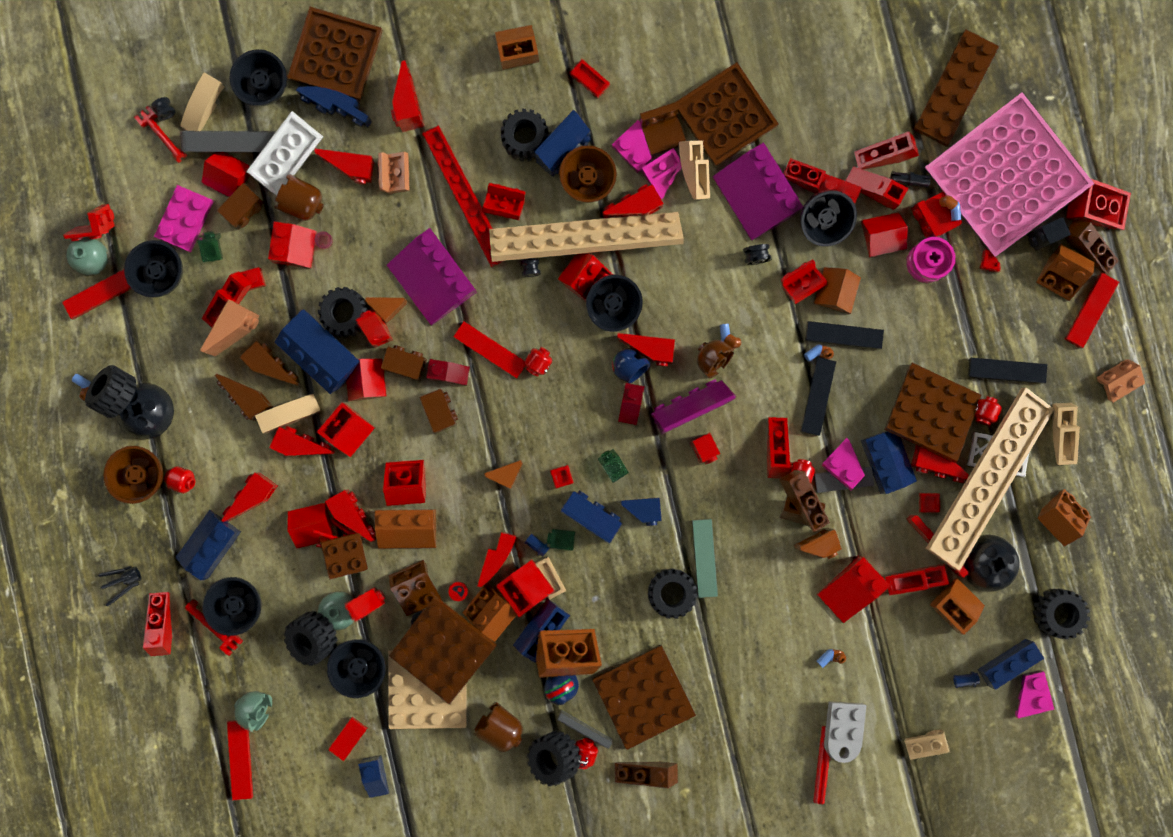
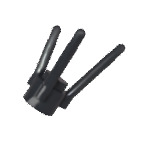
[98,566,142,606]

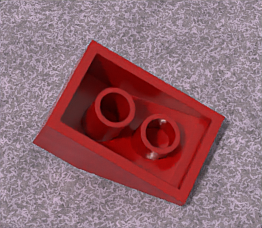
[390,60,424,132]
[1066,179,1131,230]
[817,555,890,623]

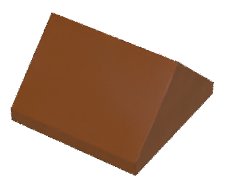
[814,267,861,314]

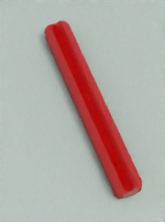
[813,726,830,804]

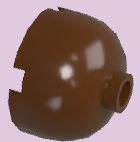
[697,340,734,378]

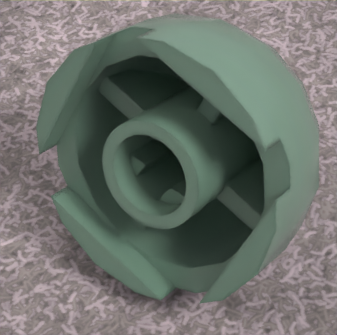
[66,237,108,276]
[318,592,354,631]
[234,691,272,732]

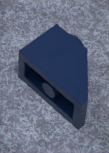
[621,498,662,526]
[358,755,389,798]

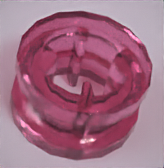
[315,231,333,249]

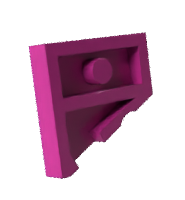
[612,120,652,173]
[641,148,682,199]
[821,438,865,491]
[1015,670,1054,718]

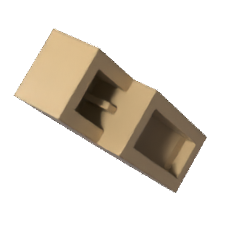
[180,72,225,131]
[679,141,710,199]
[255,394,321,434]
[1052,403,1080,465]

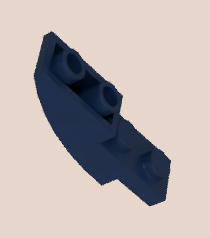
[296,86,372,128]

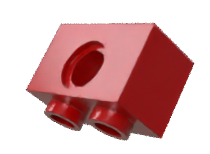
[690,433,721,465]

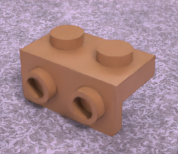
[378,152,409,194]
[1096,359,1145,403]

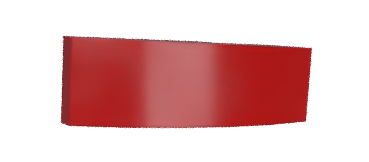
[201,271,253,328]
[477,532,517,587]
[885,563,949,596]

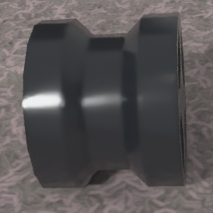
[151,97,176,121]
[520,258,541,277]

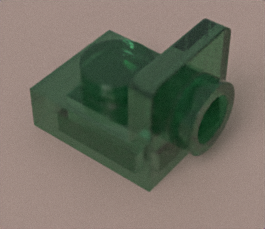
[197,231,223,262]
[598,449,629,483]
[547,529,575,551]

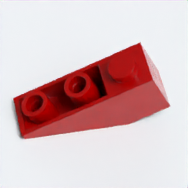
[845,166,909,210]
[602,184,664,218]
[356,311,393,348]
[269,425,335,456]
[911,445,969,484]
[221,472,278,522]
[325,490,377,542]
[143,592,172,656]

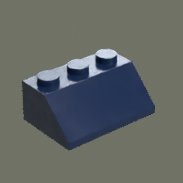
[534,110,591,177]
[860,431,917,494]
[561,490,622,544]
[176,510,241,581]

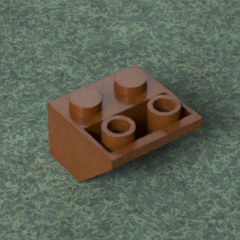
[495,25,539,70]
[1036,244,1094,301]
[1037,489,1091,547]
[929,578,985,635]
[462,583,517,641]

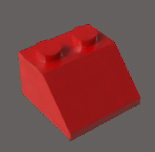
[268,221,317,268]
[383,460,426,506]

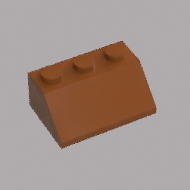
[375,509,436,548]
[536,629,602,677]

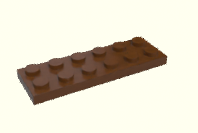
[913,29,999,147]

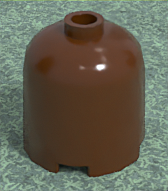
[274,174,324,221]
[473,702,523,752]

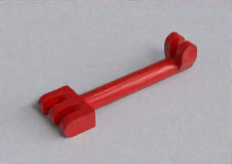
[134,105,187,163]
[184,599,243,656]

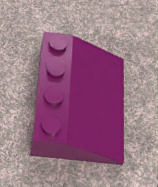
[712,142,803,241]
[387,228,477,326]
[651,379,736,435]

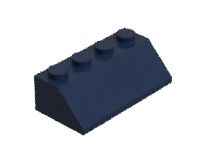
[274,309,360,394]

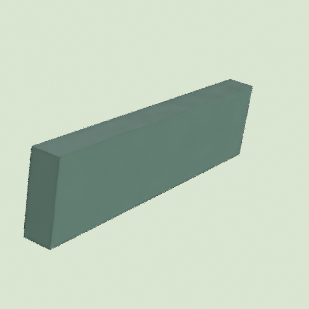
[692,519,718,598]

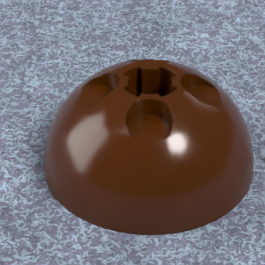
[560,145,617,203]
[104,446,163,504]

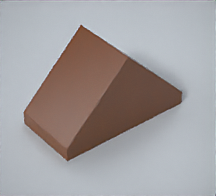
[365,297,407,323]
[484,460,523,489]

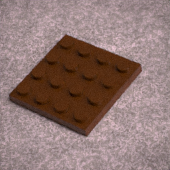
[287,7,383,101]
[674,62,779,167]
[884,362,982,463]
[389,596,497,705]
[592,645,696,750]

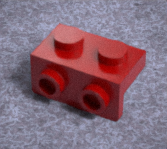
[482,183,526,220]
[781,259,827,304]

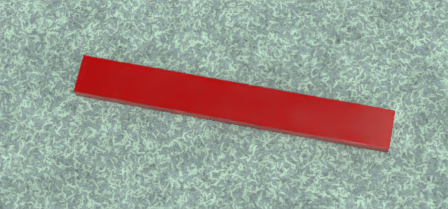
[422,125,503,268]

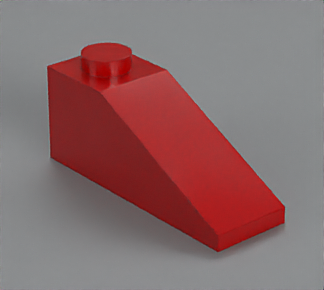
[854,131,919,169]
[314,148,375,185]
[617,333,675,367]
[767,417,791,479]
[345,587,385,622]

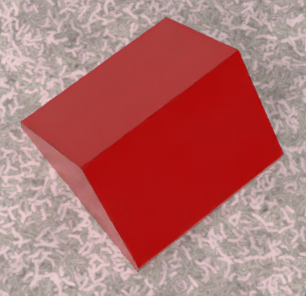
[201,152,250,197]
[861,212,908,257]
[346,359,387,401]
[287,503,334,549]

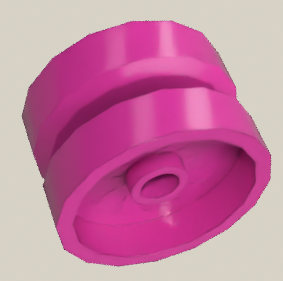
[906,237,955,283]

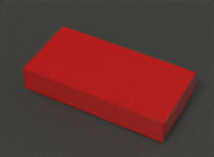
[570,59,610,99]
[328,717,368,761]

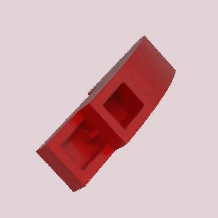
[783,158,862,204]

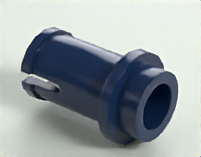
[525,534,550,557]
[953,671,980,688]

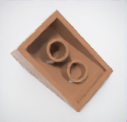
[200,299,259,356]

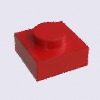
[241,267,266,291]

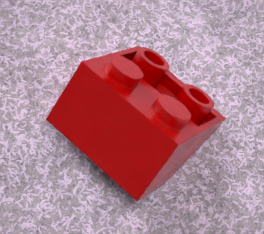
[558,253,613,302]
[317,402,375,457]
[496,560,555,617]

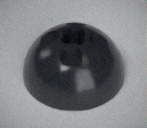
[229,49,287,107]
[800,190,857,246]
[124,240,183,298]
[586,274,643,332]
[116,383,174,439]
[963,534,1020,592]
[203,577,262,636]
[327,639,386,698]

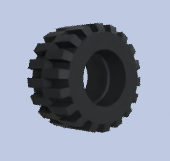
[500,108,549,162]
[318,287,370,338]
[85,365,136,418]
[647,568,697,619]
[1033,588,1090,640]
[284,611,338,666]
[527,731,581,787]

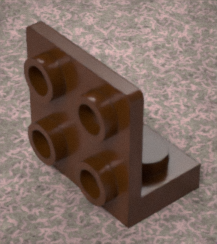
[639,102,686,155]
[319,533,368,579]
[389,560,441,616]

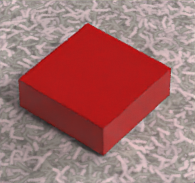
[550,465,574,489]
[919,493,940,513]

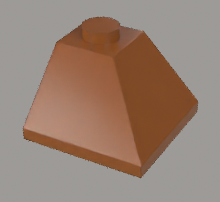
[793,528,842,559]

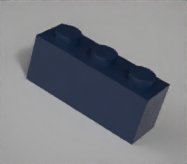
[513,598,570,663]
[977,639,1045,690]

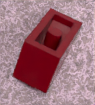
[427,359,470,386]
[618,383,645,425]

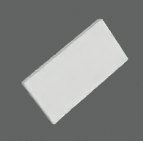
[246,111,323,196]

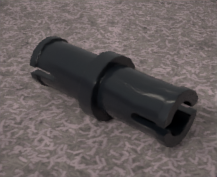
[890,171,931,188]

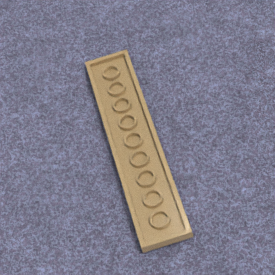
[489,212,684,262]
[926,387,1055,571]

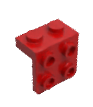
[911,192,962,238]
[63,204,115,241]

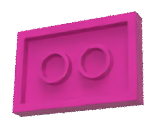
[154,185,214,252]

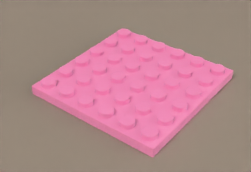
[925,93,1094,257]

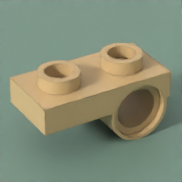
[905,729,949,760]

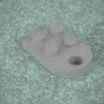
[824,701,866,763]

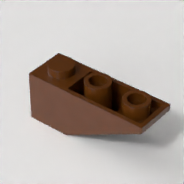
[1065,220,1119,275]
[240,341,300,386]
[215,374,273,421]
[779,470,830,532]
[615,761,678,788]

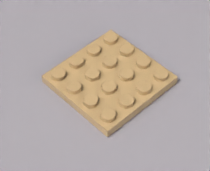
[388,650,467,729]

